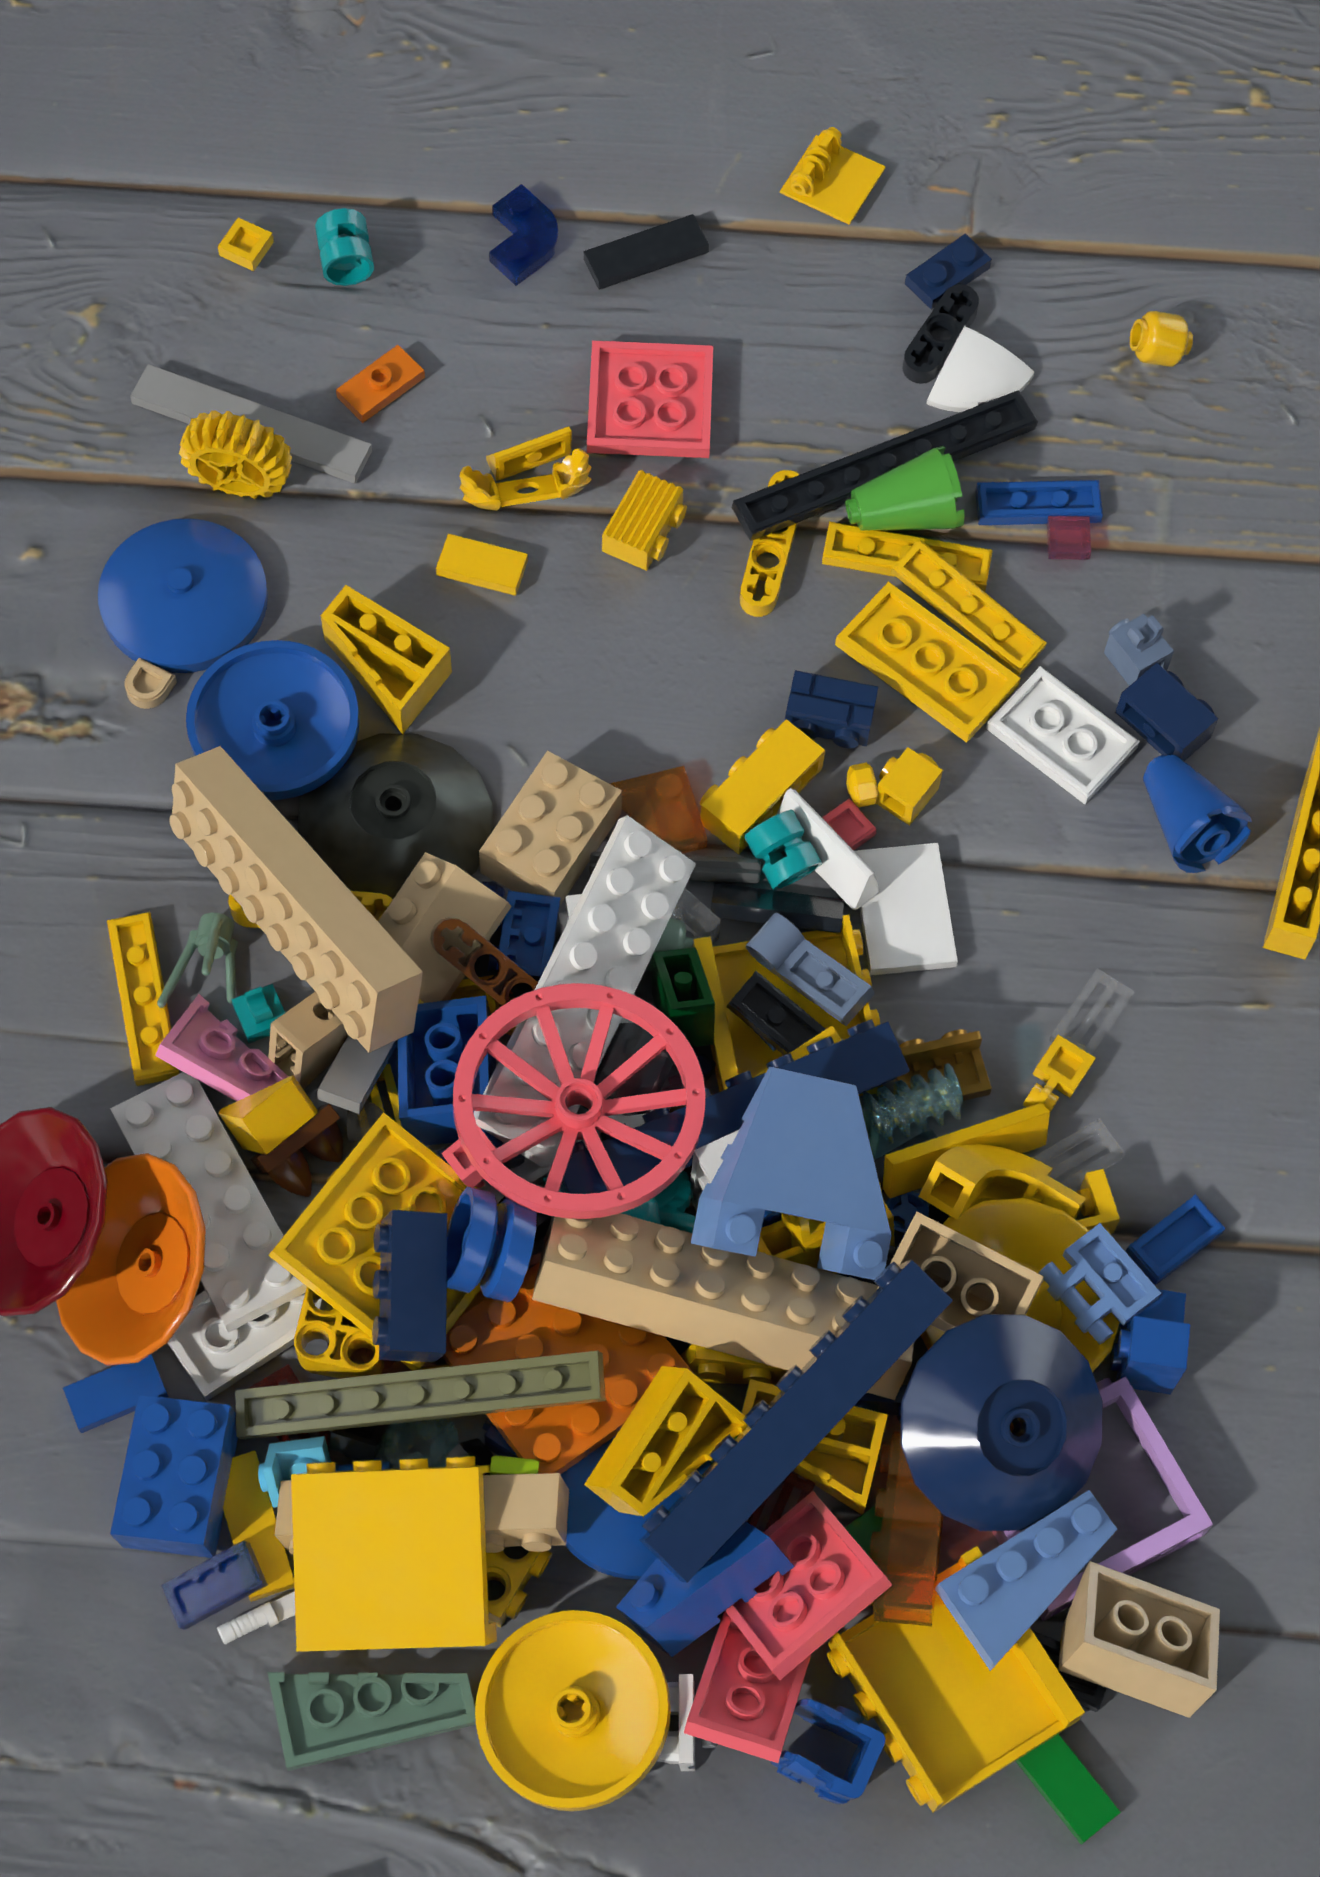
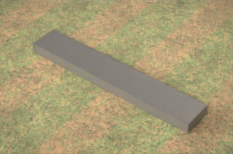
[130,364,372,484]

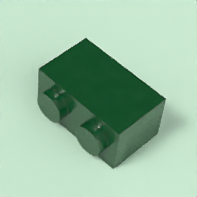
[652,947,715,1048]

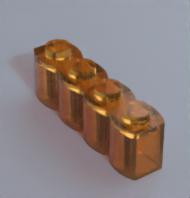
[869,1431,944,1627]

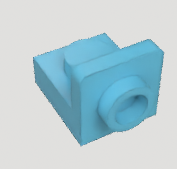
[258,1436,331,1508]

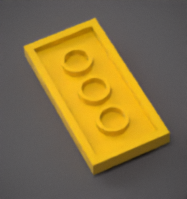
[835,581,1021,743]

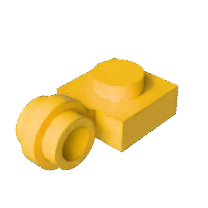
[1023,1034,1096,1113]

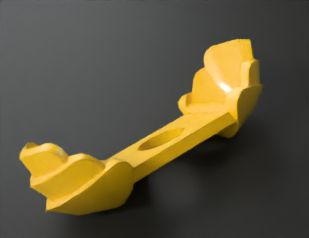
[459,448,592,511]

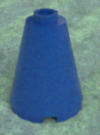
[1143,755,1252,873]

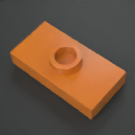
[336,345,425,423]

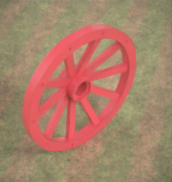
[453,983,705,1219]

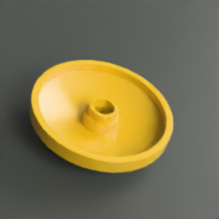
[475,1610,671,1811]

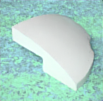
[927,326,1035,412]

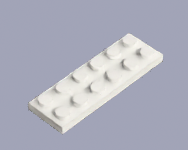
[110,1072,307,1333]

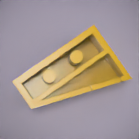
[321,585,452,734]
[584,1366,748,1517]
[742,1379,888,1515]

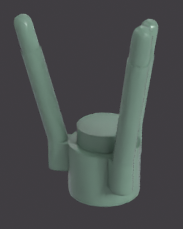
[157,912,238,1008]

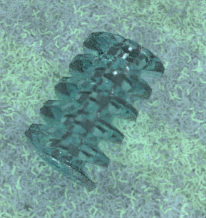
[863,1063,963,1144]

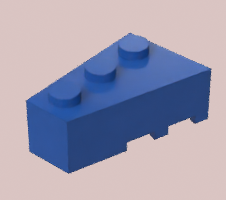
[616,1521,795,1657]

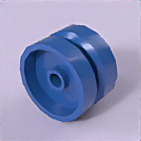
[447,1186,537,1302]

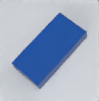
[1125,1194,1226,1285]
[63,1354,169,1433]

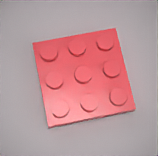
[587,340,713,458]
[725,1491,892,1680]

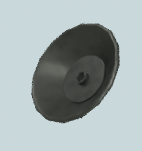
[298,733,493,899]

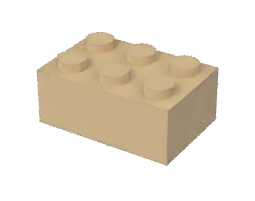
[479,750,622,905]

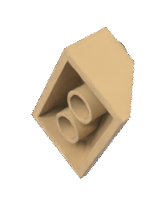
[378,852,512,1004]
[877,1212,1044,1332]
[1058,1561,1220,1718]

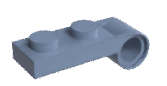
[745,913,875,1026]

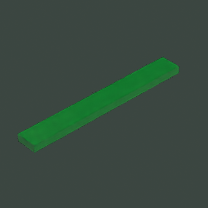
[845,1504,1121,1845]

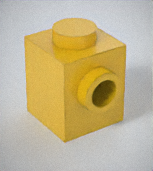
[876,747,943,826]

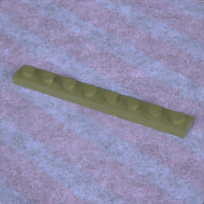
[235,1350,606,1439]

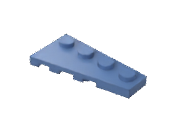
[935,1490,1117,1671]

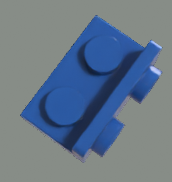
[488,890,560,982]

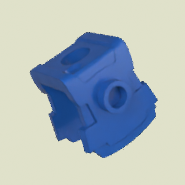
[771,1699,885,1805]

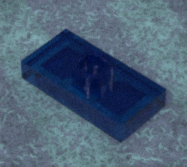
[161,1541,268,1630]

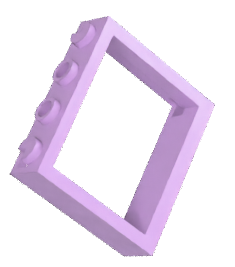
[992,1376,1213,1621]

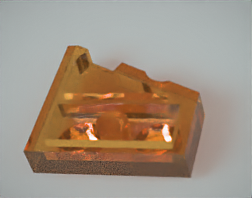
[609,766,708,854]

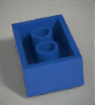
[398,996,496,1146]
[110,1395,238,1558]

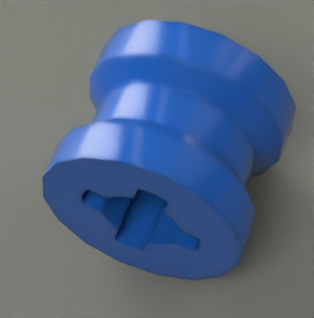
[886,1191,929,1244]

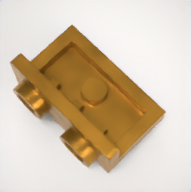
[894,1029,992,1114]

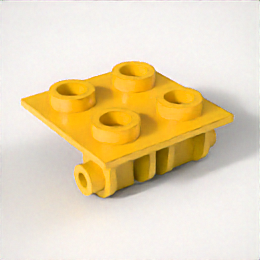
[780,127,886,225]

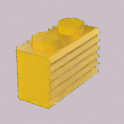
[602,470,687,571]

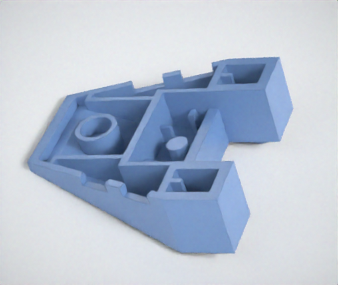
[691,1067,891,1280]

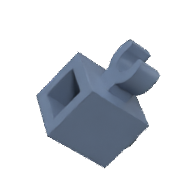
[1104,614,1174,686]

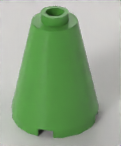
[845,446,965,531]

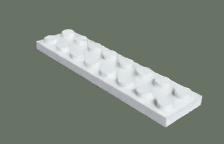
[474,815,696,1168]

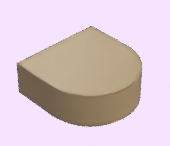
[125,658,177,709]

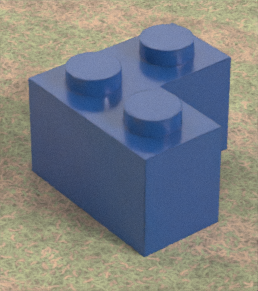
[1110,1289,1190,1395]

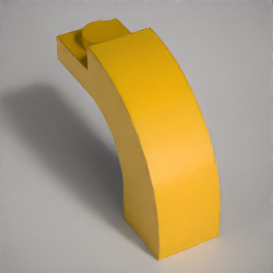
[918,1144,1086,1220]

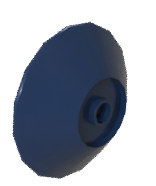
[900,1314,1103,1531]

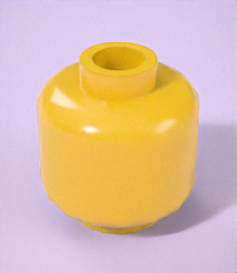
[1130,311,1193,367]

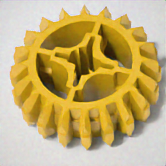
[179,410,292,499]

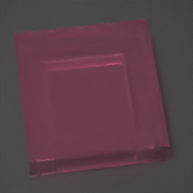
[1046,516,1091,560]

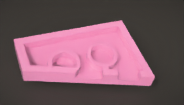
[155,994,289,1102]

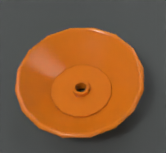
[56,1153,206,1366]

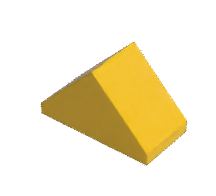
[218,1075,318,1155]

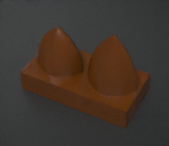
[250,1104,343,1197]

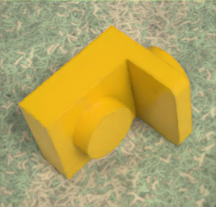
[1077,1169,1120,1235]

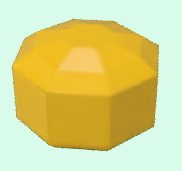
[846,762,878,808]

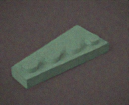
[267,1672,476,1771]

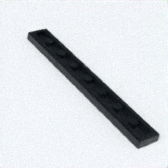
[732,390,1038,541]

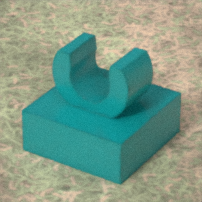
[231,983,285,1044]

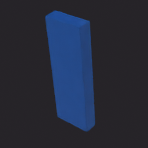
[975,480,1103,525]

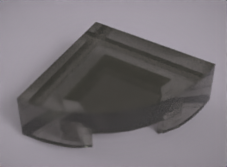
[347,1099,383,1142]

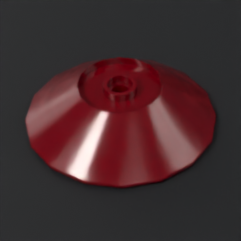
[0,1107,108,1317]

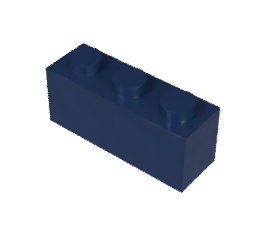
[372,1210,447,1363]

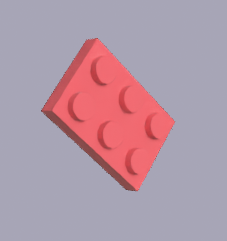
[684,1611,812,1763]

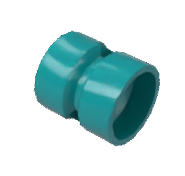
[315,208,374,286]
[744,809,823,890]

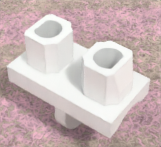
[657,1674,716,1771]

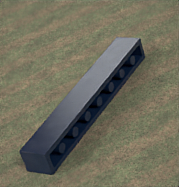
[551,1019,910,1194]
[640,1260,953,1583]

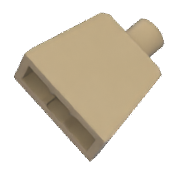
[268,992,348,1089]

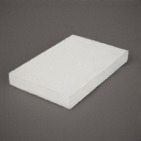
[986,666,1140,805]
[855,843,958,976]

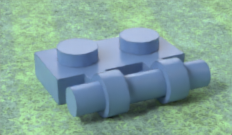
[1039,1223,1161,1345]

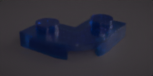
[489,184,558,286]

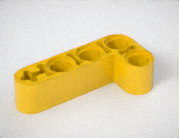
[294,1287,384,1379]

